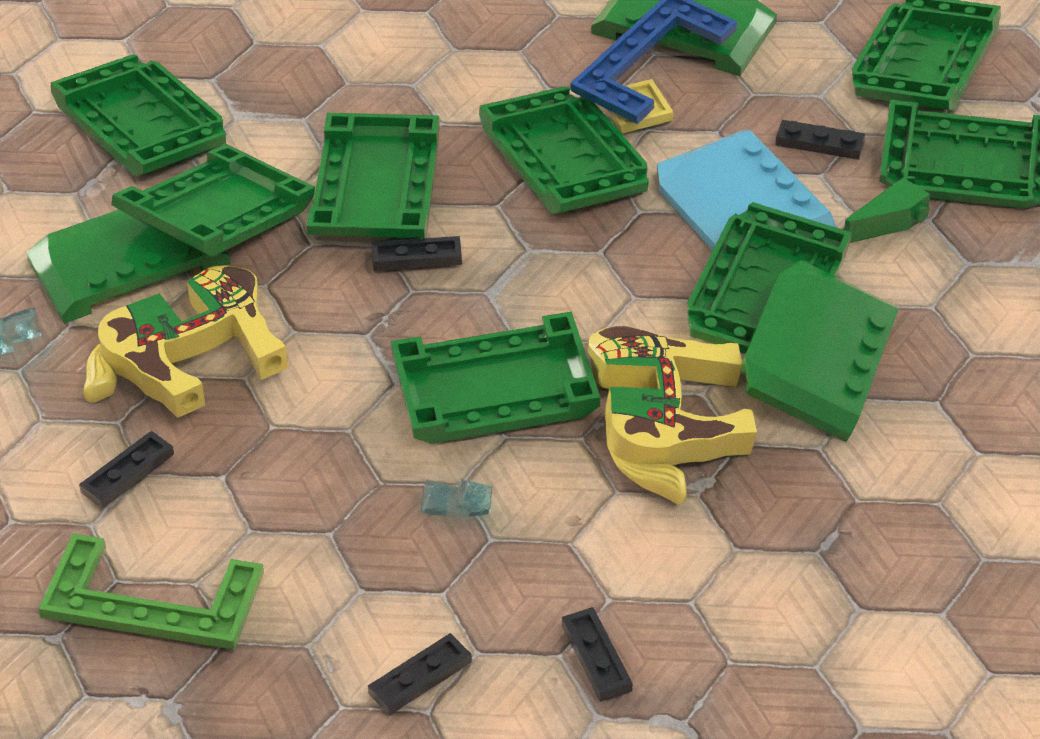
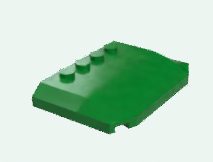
[591,0,777,76]
[852,0,1001,111]
[50,54,226,176]
[479,86,649,214]
[879,100,1040,209]
[687,202,852,354]
[26,210,230,324]
[741,260,898,442]

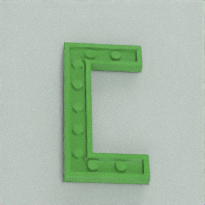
[39,534,264,650]

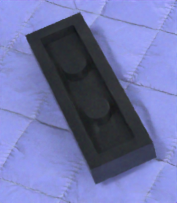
[775,119,865,160]
[371,236,462,271]
[79,431,174,509]
[562,607,633,702]
[368,633,472,716]

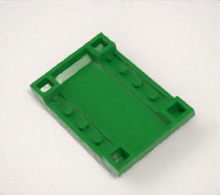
[307,112,440,238]
[111,144,315,257]
[391,311,600,444]

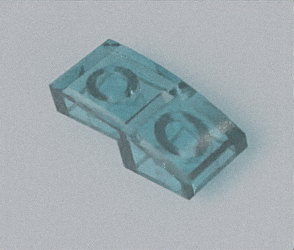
[0,307,41,355]
[421,479,492,517]

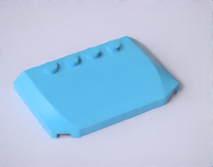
[657,130,837,251]

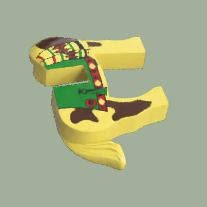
[83,265,288,418]
[588,326,757,504]

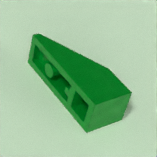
[844,178,930,243]

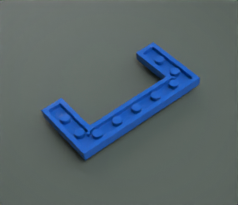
[570,0,737,124]

